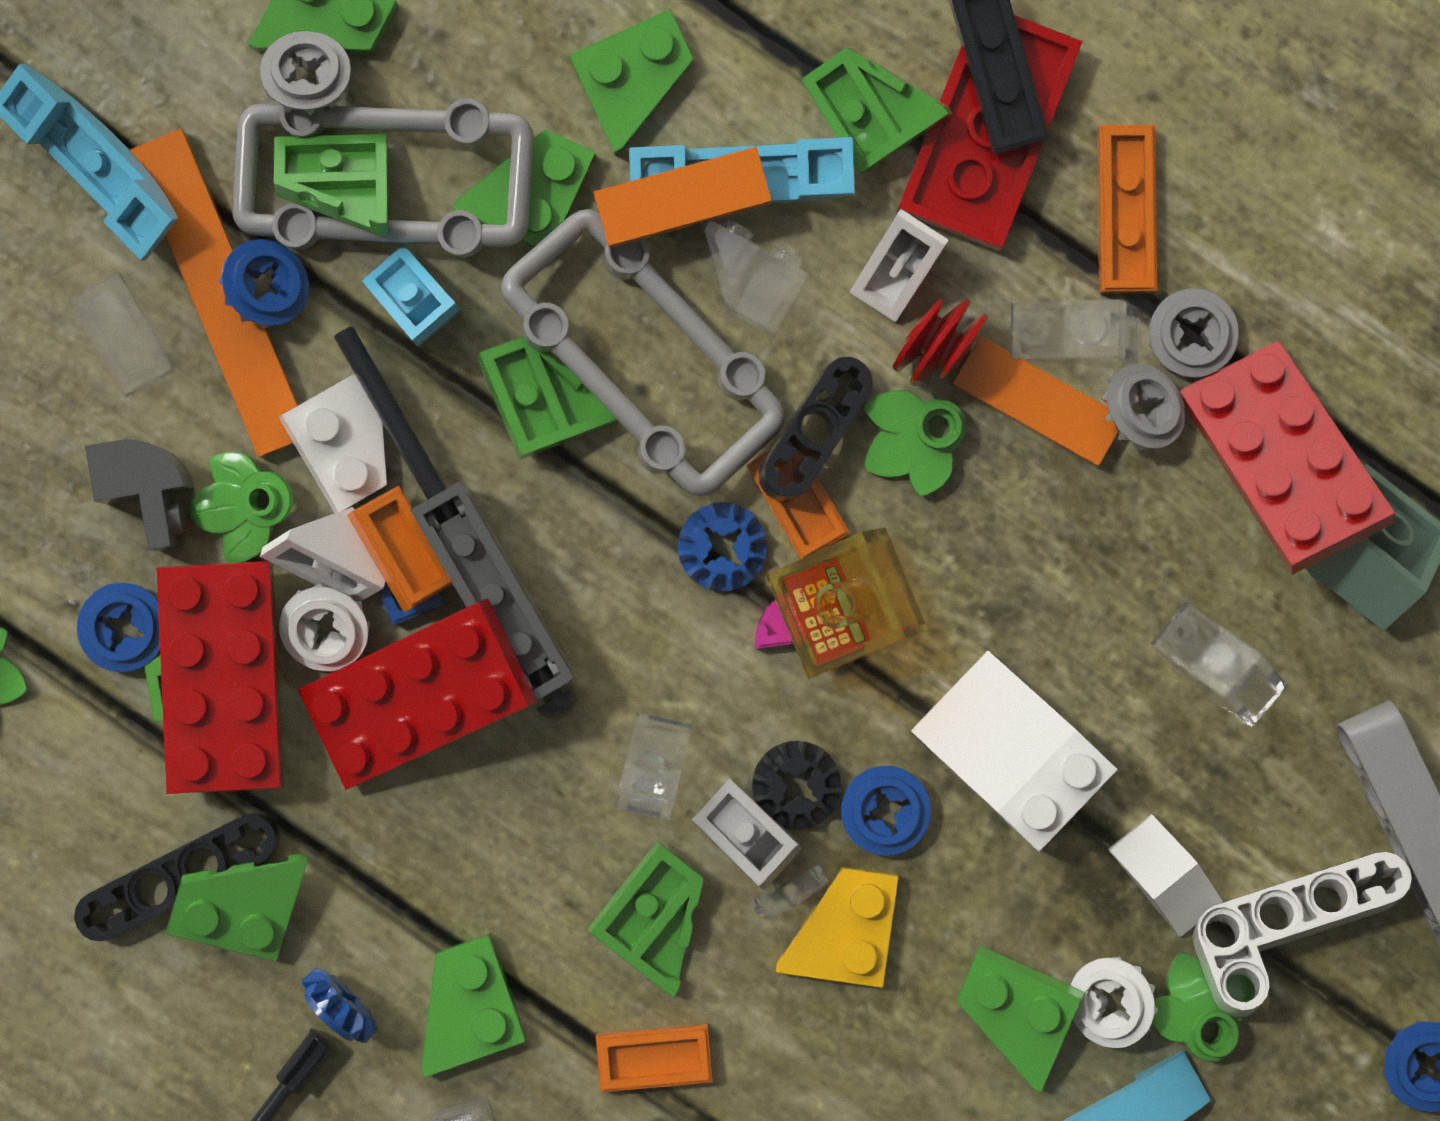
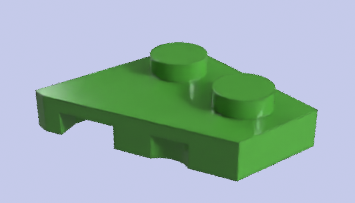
[248,0,399,55]
[569,9,694,156]
[274,133,389,236]
[166,854,307,962]

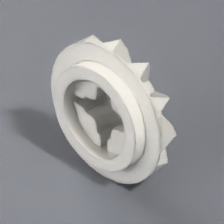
[279,583,370,671]
[1071,957,1159,1048]

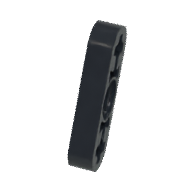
[759,357,872,502]

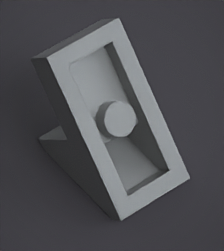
[692,778,802,890]

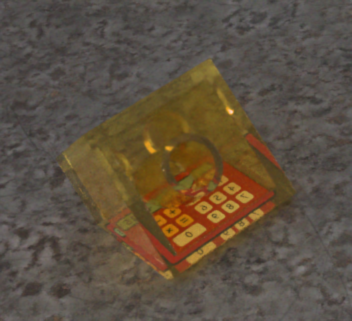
[766,527,928,679]

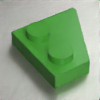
[801,48,953,174]
[452,129,597,248]
[477,337,618,460]
[588,841,704,998]
[421,933,527,1078]
[956,946,1084,1092]

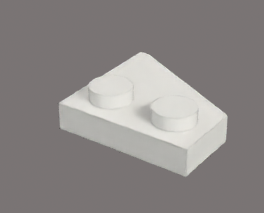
[278,374,387,513]

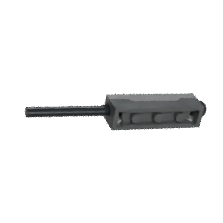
[334,326,577,720]

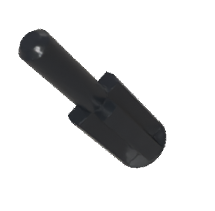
[251,1028,337,1121]

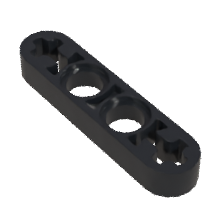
[74,813,280,941]

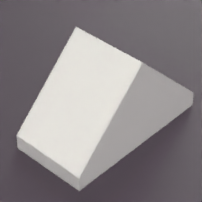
[849,209,948,322]
[260,507,385,601]
[1108,815,1223,937]

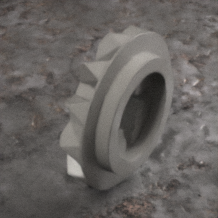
[260,31,351,116]
[1149,288,1239,377]
[1101,364,1185,451]

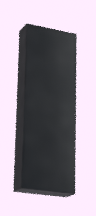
[949,0,1049,157]

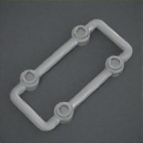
[232,98,534,258]
[501,209,785,496]

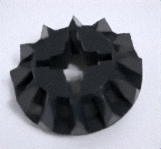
[752,741,841,830]

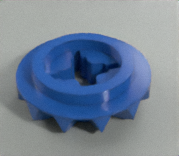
[218,239,309,329]
[678,502,767,591]
[77,583,160,672]
[841,766,931,856]
[302,968,377,1043]
[1382,1021,1440,1112]

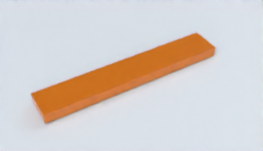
[130,128,299,458]

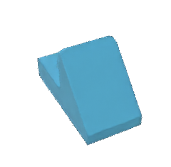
[362,244,461,347]

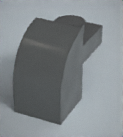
[85,439,194,551]

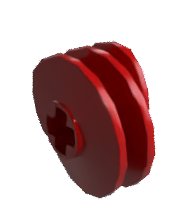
[893,298,988,386]

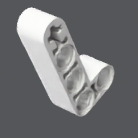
[1192,852,1412,1017]

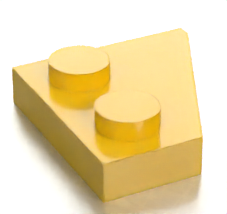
[775,867,899,988]

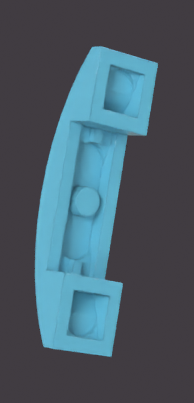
[0,64,178,261]
[629,137,855,204]
[1063,1050,1211,1121]

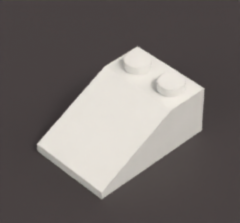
[911,651,1118,852]

